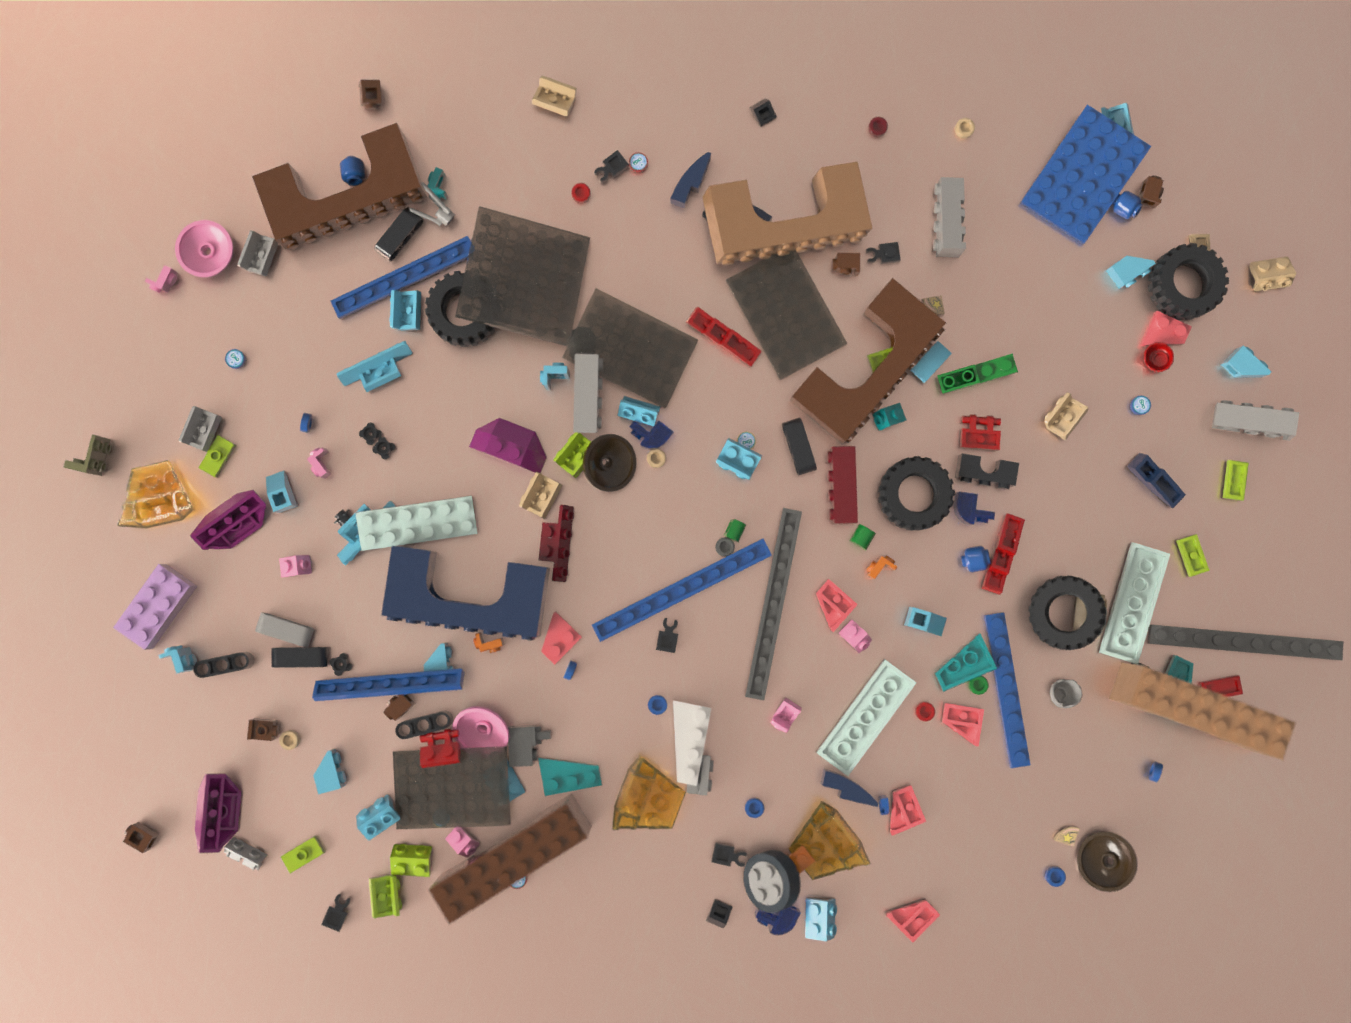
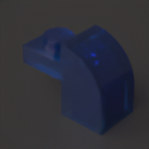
[629,420,674,450]
[954,492,995,525]
[754,906,801,935]

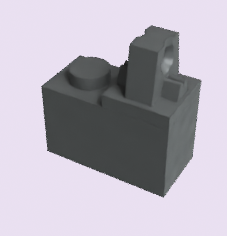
[508,725,551,767]

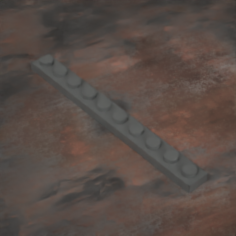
[745,508,802,701]
[1148,625,1344,661]

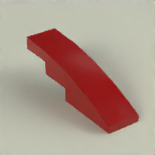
[686,307,762,367]
[982,513,1025,595]

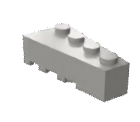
[933,177,966,258]
[573,353,603,433]
[1212,400,1299,441]

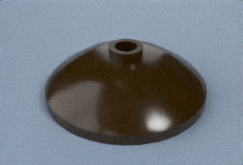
[583,434,636,492]
[1077,832,1138,892]

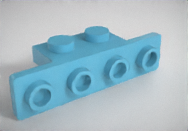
[336,341,412,392]
[337,501,395,565]

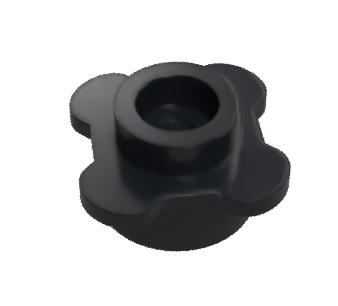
[359,422,382,445]
[372,437,395,460]
[334,509,352,526]
[329,653,352,676]

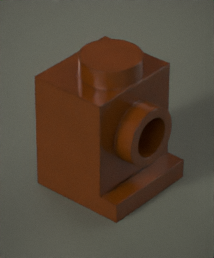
[359,80,382,110]
[1139,176,1164,208]
[832,253,860,276]
[384,694,416,721]
[247,718,279,741]
[123,822,160,853]

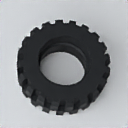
[1148,243,1229,320]
[425,271,501,347]
[878,456,955,531]
[1029,575,1107,650]

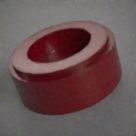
[868,117,888,137]

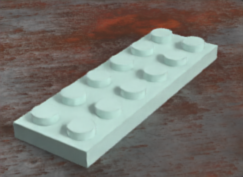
[355,495,477,551]
[1099,542,1170,664]
[816,659,916,776]

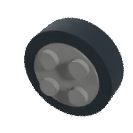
[743,850,801,913]

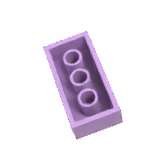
[113,564,197,650]

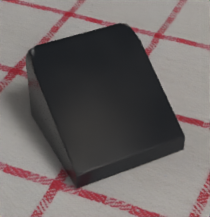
[750,98,777,126]
[706,899,733,928]

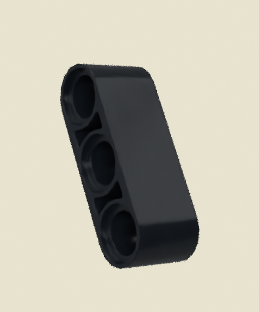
[374,207,424,261]
[782,417,817,476]
[271,647,328,668]
[193,652,254,678]
[395,710,453,739]

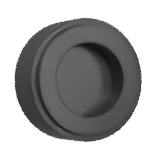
[715,537,735,557]

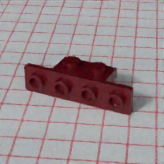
[538,505,574,582]

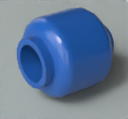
[339,156,366,186]
[1112,191,1143,220]
[961,546,991,573]

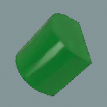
[724,519,746,542]
[849,524,876,550]

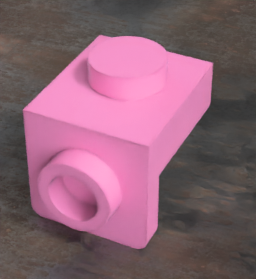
[145,265,178,293]
[307,447,331,478]
[279,555,312,578]
[839,620,872,653]
[771,698,802,733]
[445,824,480,858]

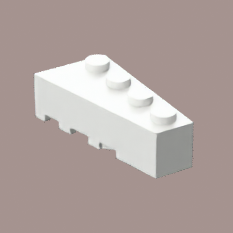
[673,701,711,786]

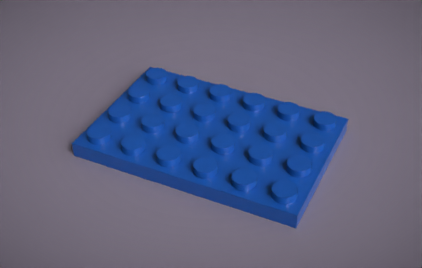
[1020,104,1151,244]

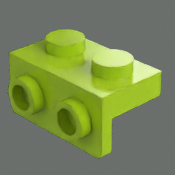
[553,432,591,478]
[390,844,432,877]
[369,874,402,919]

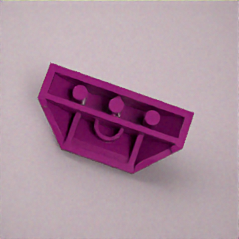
[469,418,547,474]
[190,490,266,550]
[195,773,241,853]

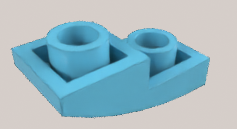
[910,341,952,383]

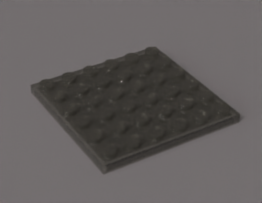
[455,206,590,346]

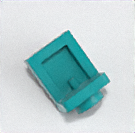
[427,167,448,200]
[872,403,907,431]

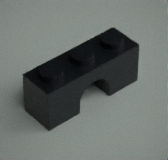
[955,453,1019,490]

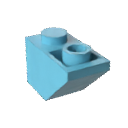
[1106,256,1156,289]
[1221,345,1271,378]
[266,471,297,513]
[904,607,947,636]
[423,643,454,672]
[313,748,346,795]

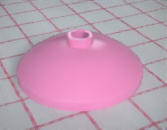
[175,220,233,277]
[452,707,509,758]

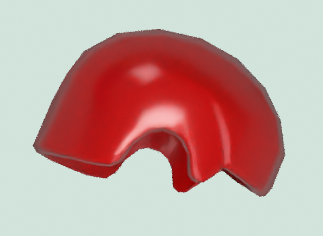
[1144,342,1174,372]

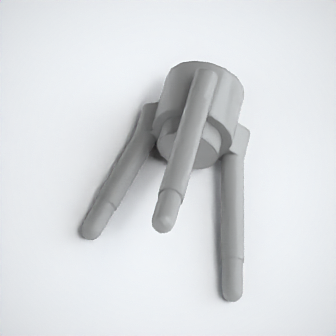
[410,182,456,226]

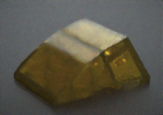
[117,460,194,529]
[612,756,686,830]
[788,801,870,880]

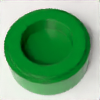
[968,676,989,695]

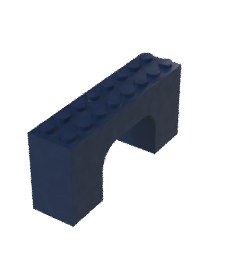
[381,546,550,641]

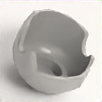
[1050,679,1083,708]

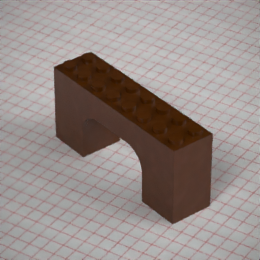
[252,123,427,250]
[790,278,946,444]
[428,793,592,924]

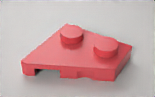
[1140,311,1192,346]
[815,579,858,632]
[541,611,582,665]
[942,703,984,746]
[890,785,926,836]
[886,899,940,942]

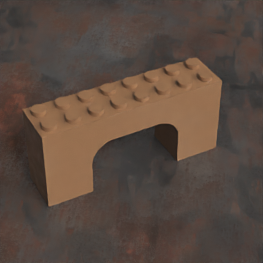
[702,161,873,266]
[1109,662,1296,760]

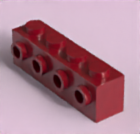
[827,446,858,524]

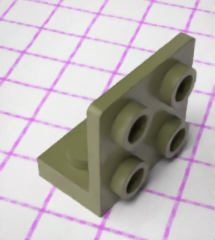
[63,434,111,476]

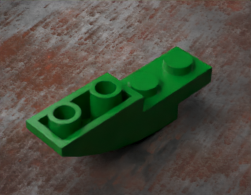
[937,353,1018,394]

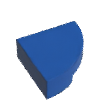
[878,795,889,815]

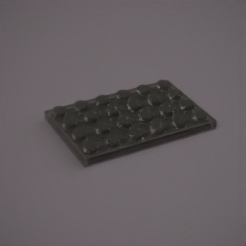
[726,251,848,380]
[562,288,698,408]
[393,746,511,829]

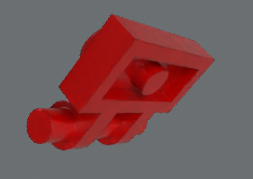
[960,414,1001,451]
[420,729,460,768]

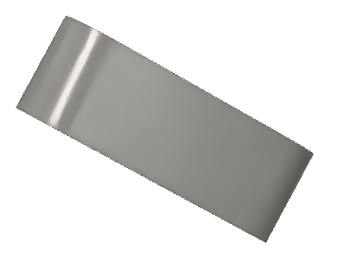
[255,612,314,647]

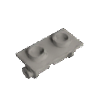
[224,837,267,871]

